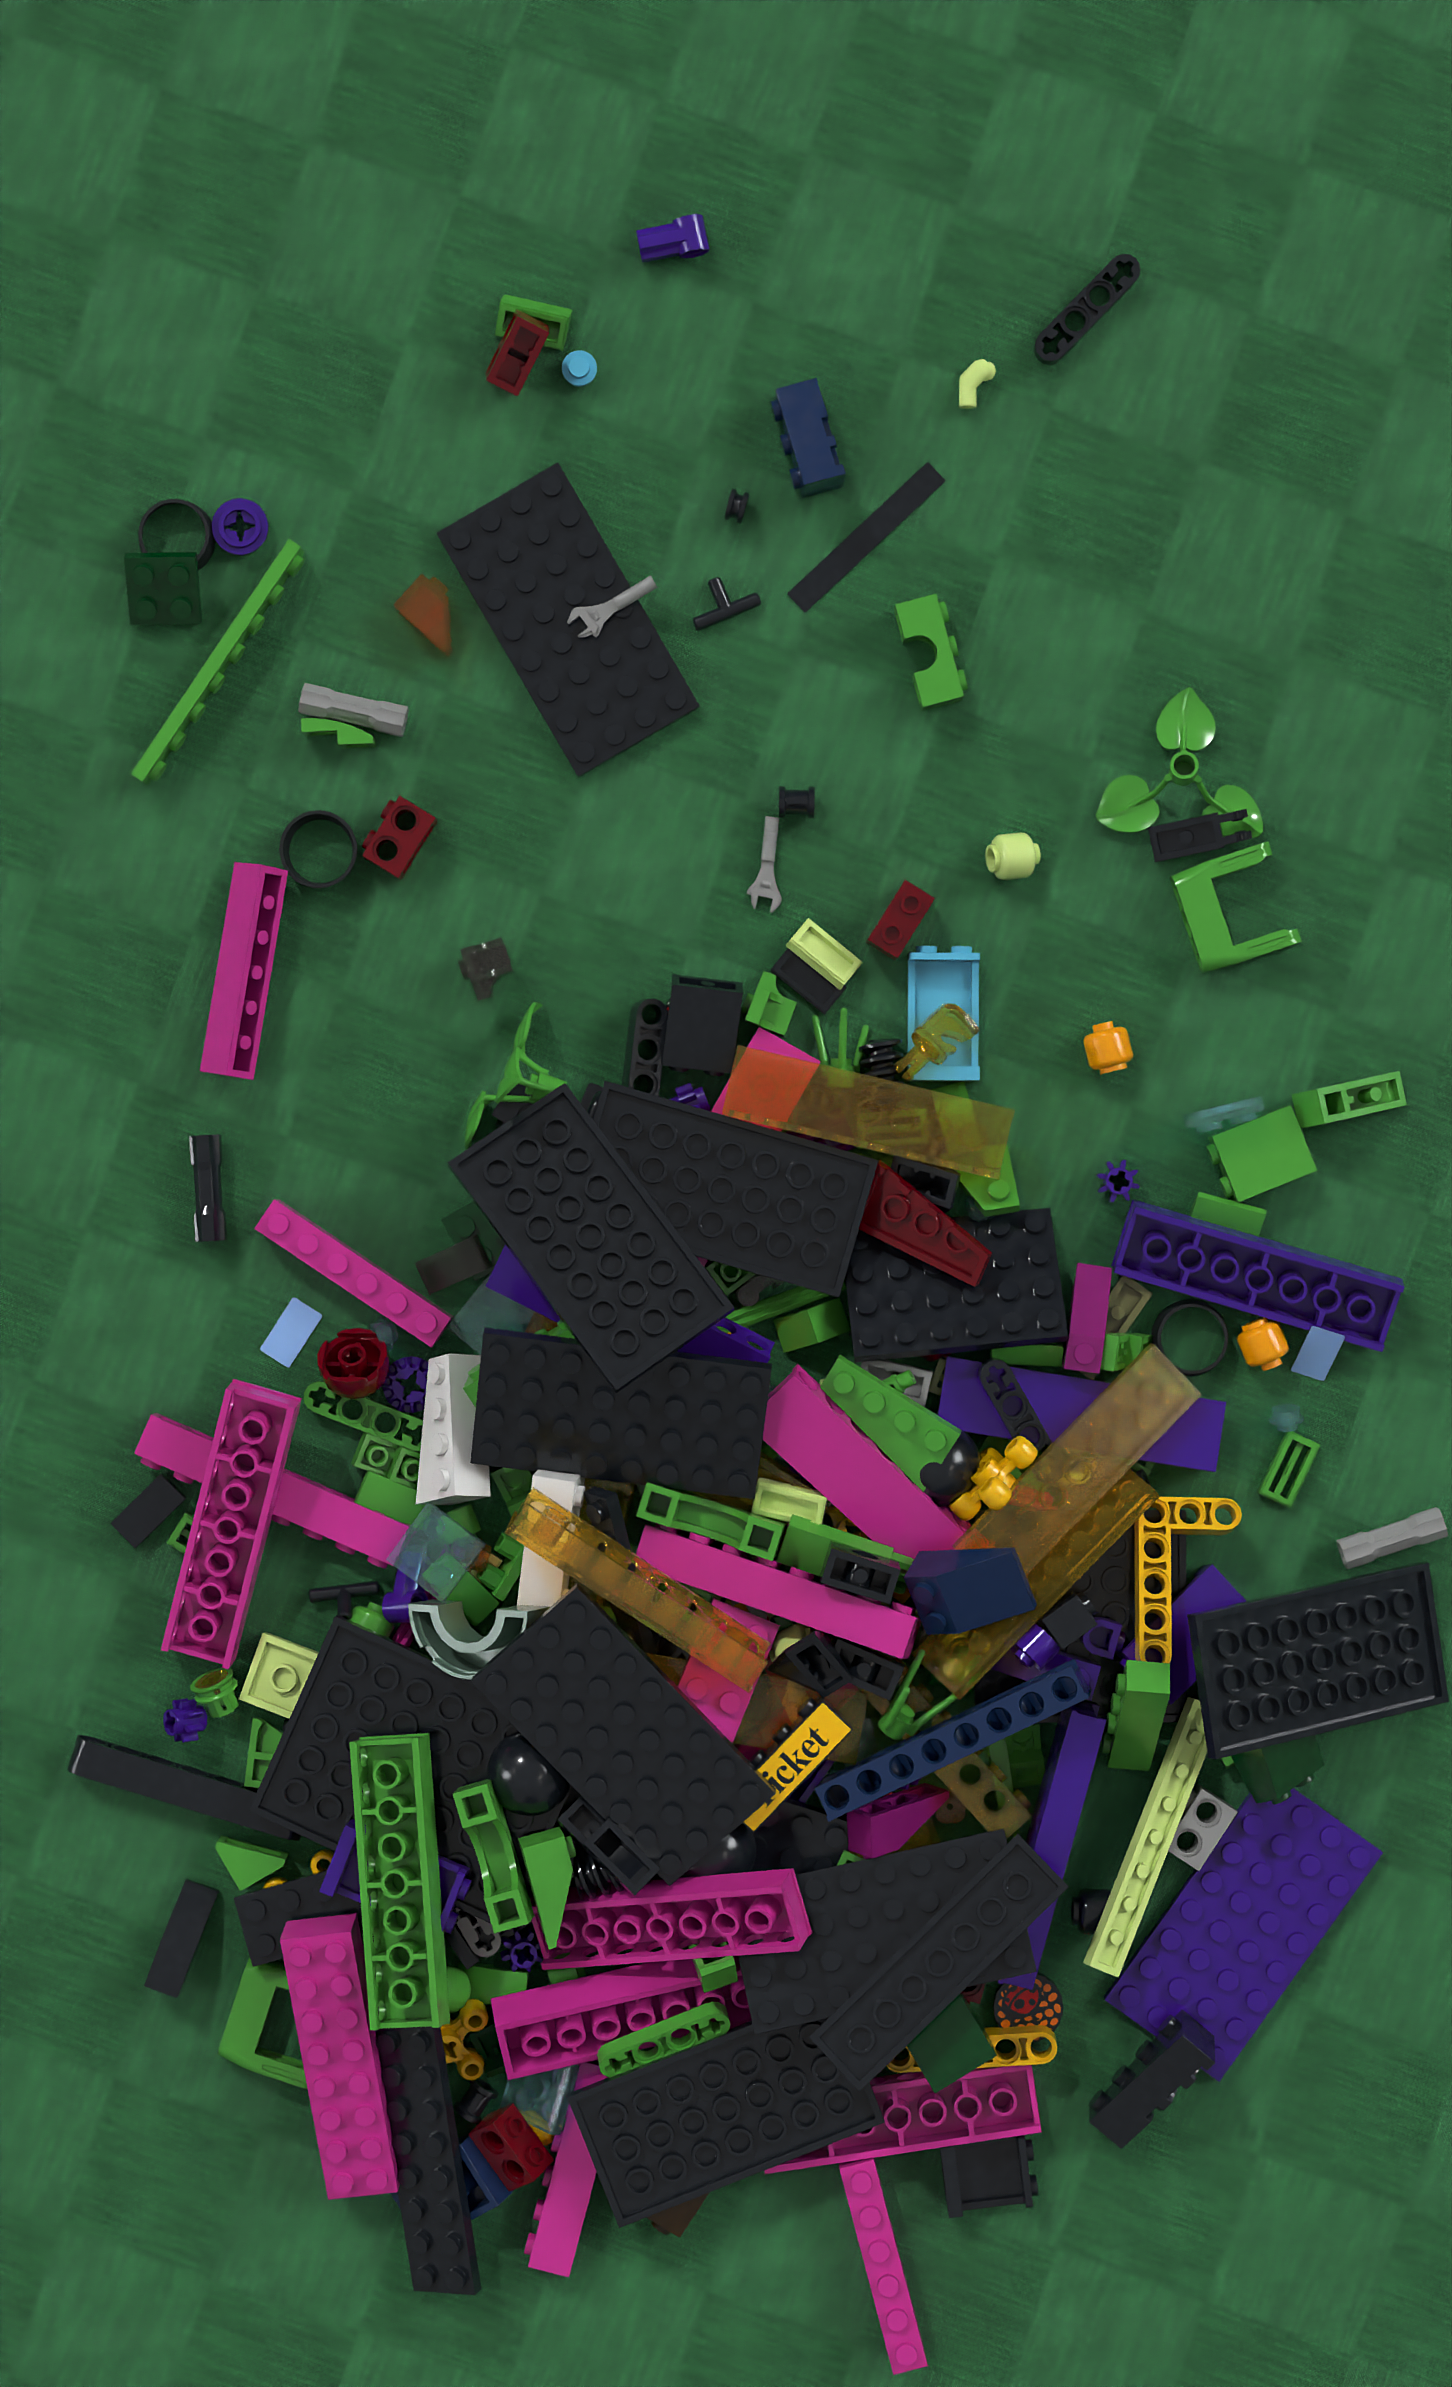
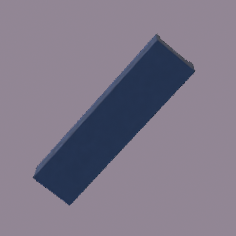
[814,1658,1092,1822]

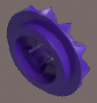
[212,498,269,556]
[382,1356,428,1413]

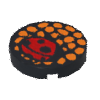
[993,1972,1064,2042]

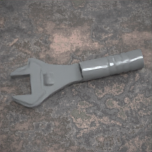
[567,575,658,638]
[746,816,782,913]

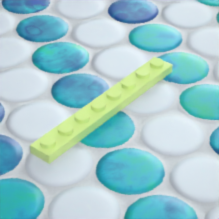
[1083,1697,1207,1977]

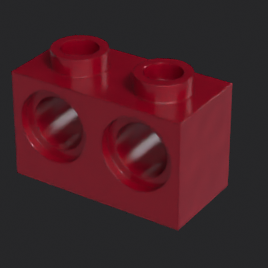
[485,309,550,397]
[361,795,438,880]
[866,880,935,961]
[468,2103,554,2191]

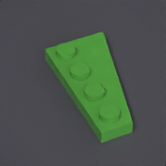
[820,1355,962,1492]

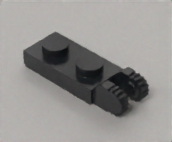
[1148,809,1252,862]

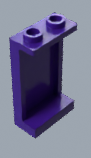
[1116,1564,1246,1705]
[319,1819,472,1934]

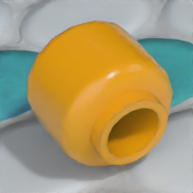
[1083,1021,1133,1075]
[1237,1317,1289,1371]

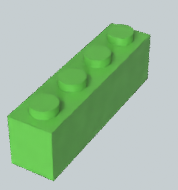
[1101,1660,1170,1771]

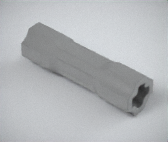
[298,683,409,737]
[1336,1507,1448,1569]

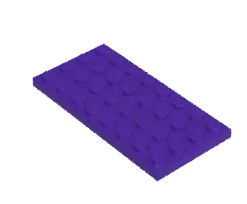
[1104,1788,1383,2082]

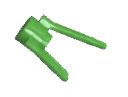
[812,1008,869,1087]
[878,1649,956,1740]

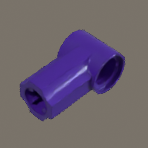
[636,214,710,263]
[382,1551,431,1623]

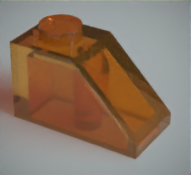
[393,574,453,657]

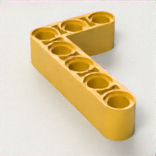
[1134,1496,1242,1663]
[887,2025,1057,2073]

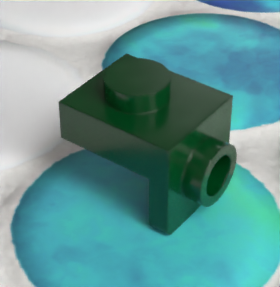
[468,2016,506,2078]

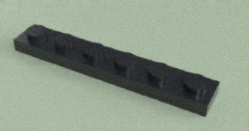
[584,1486,661,1669]

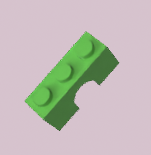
[894,594,968,711]

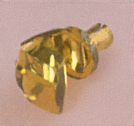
[894,1003,980,1081]

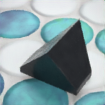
[891,1154,961,1213]
[766,1631,853,1699]

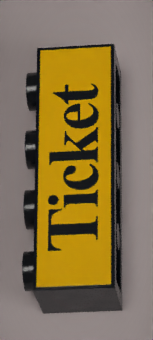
[743,1695,854,1834]

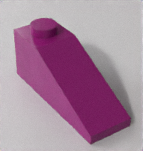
[1062,1263,1112,1374]
[847,1783,949,1859]

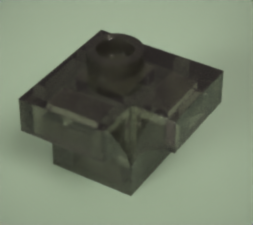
[458,937,515,1003]

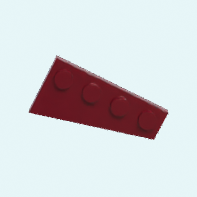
[859,1160,992,1287]

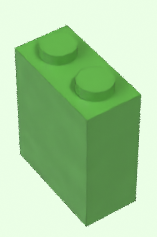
[1206,1105,1317,1202]

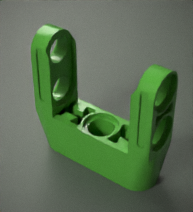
[1170,841,1302,973]
[217,1957,308,2089]

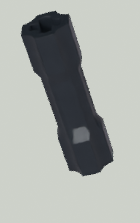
[189,1134,227,1242]

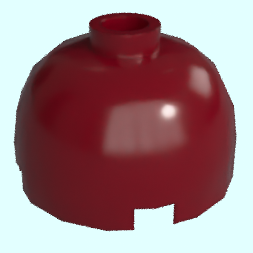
[317,1328,389,1399]

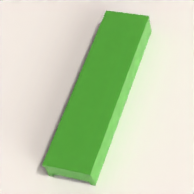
[349,1733,450,2030]

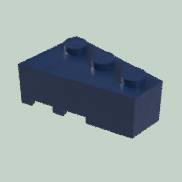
[770,378,846,498]

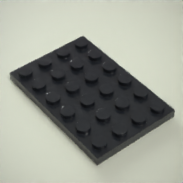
[845,1207,1068,1363]

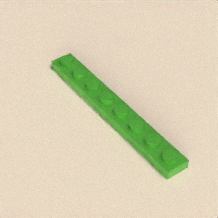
[131,539,305,785]

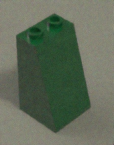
[1196,1690,1324,1805]
[907,1992,997,2093]

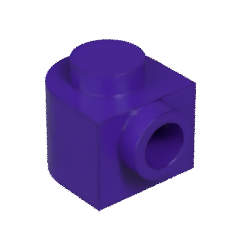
[1080,1617,1126,1660]
[1014,1623,1060,1671]

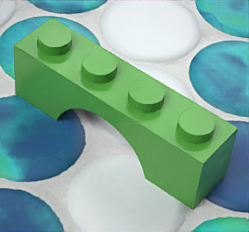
[636,1482,786,1561]
[453,1779,535,1934]

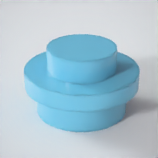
[562,350,597,387]

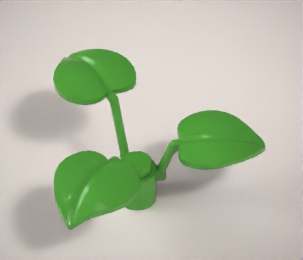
[1096,687,1263,844]
[464,1002,567,1149]

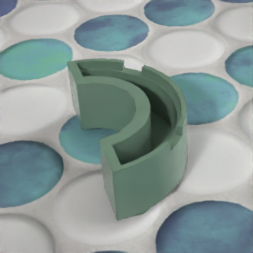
[408,1599,550,1679]

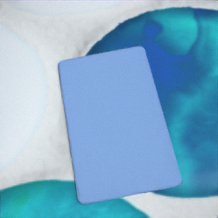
[260,1297,322,1368]
[1291,1326,1345,1381]

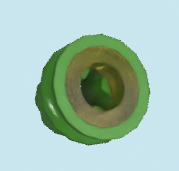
[190,1667,239,1718]

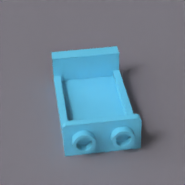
[907,946,980,1081]

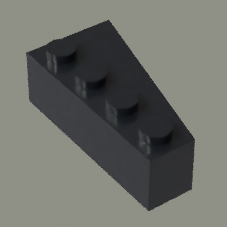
[1088,2009,1215,2149]

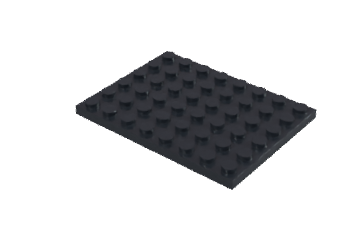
[249,1615,572,1931]

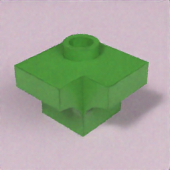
[741,971,797,1037]

